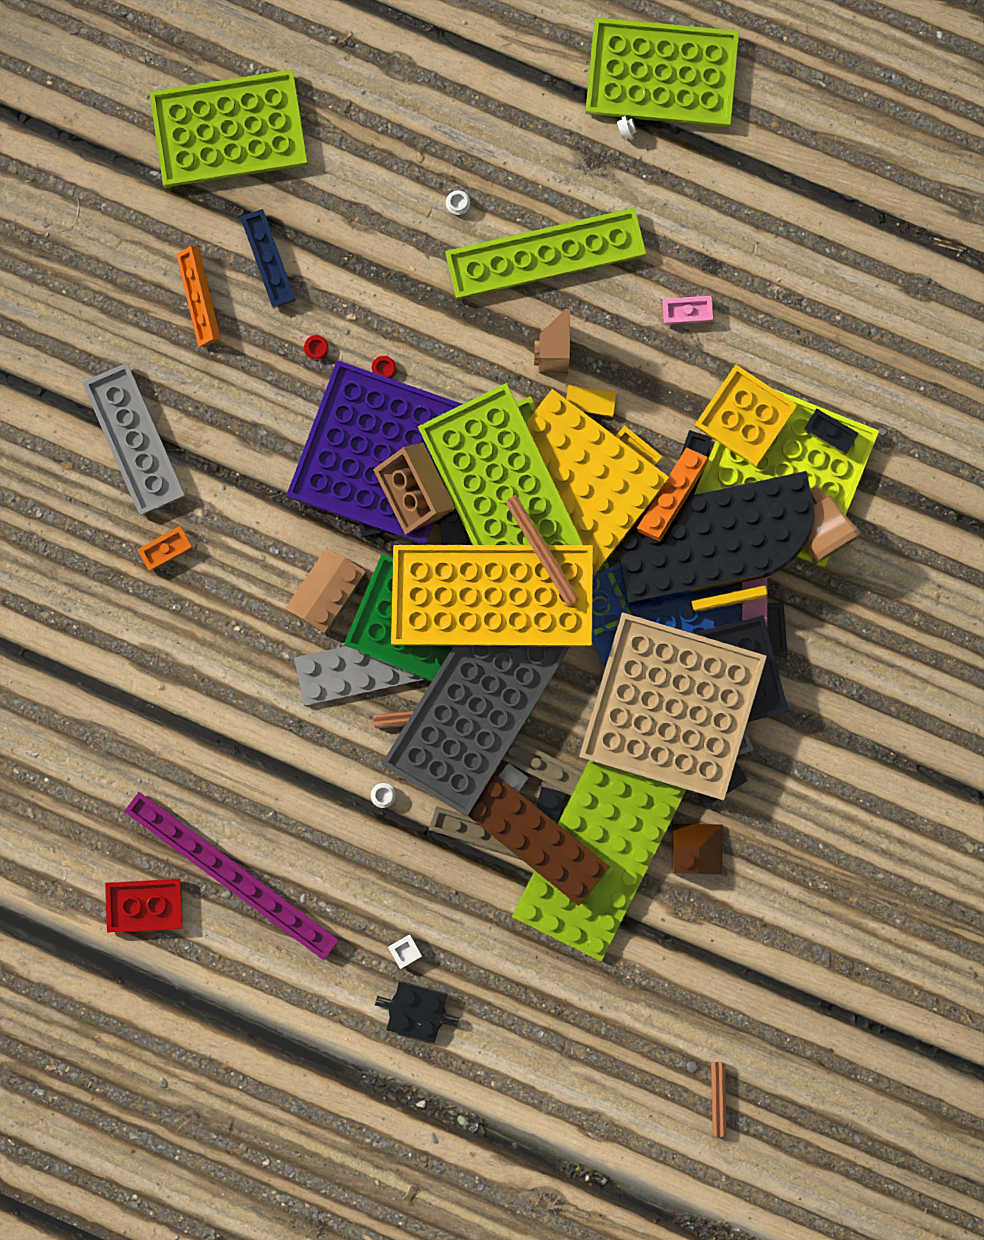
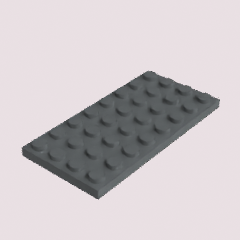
[381,646,570,817]

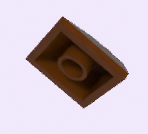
[672,824,723,875]

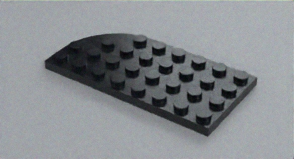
[618,471,815,606]

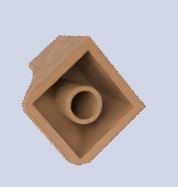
[804,487,861,565]

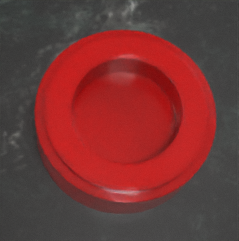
[304,335,329,361]
[371,356,396,379]

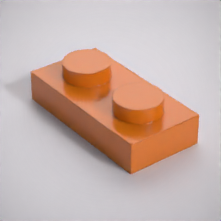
[137,526,193,572]

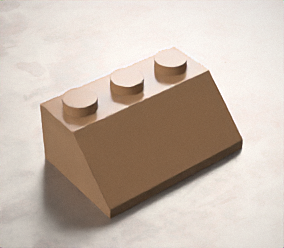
[534,309,570,373]
[373,443,455,535]
[285,547,367,636]

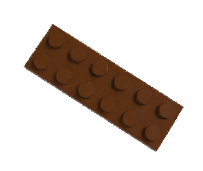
[468,773,611,906]

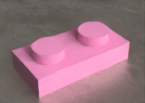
[662,296,713,325]

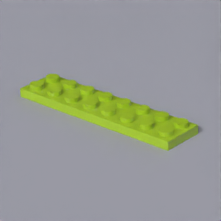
[445,208,646,300]

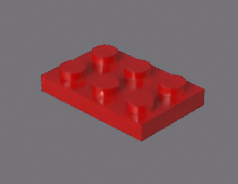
[105,879,183,933]

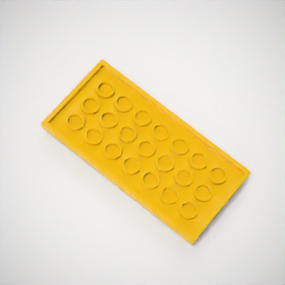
[391,545,594,646]

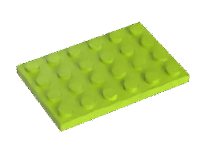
[585,17,739,127]
[149,69,308,188]

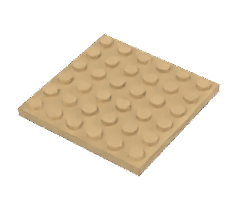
[579,613,766,800]

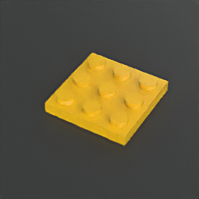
[694,365,797,467]

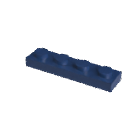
[240,209,296,309]

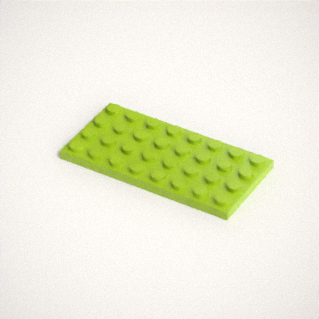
[418,383,583,545]
[512,760,687,962]

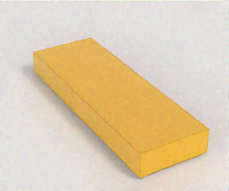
[692,586,768,613]

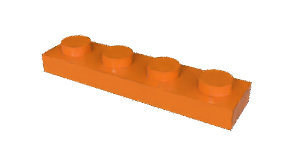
[176,246,221,347]
[637,448,709,542]

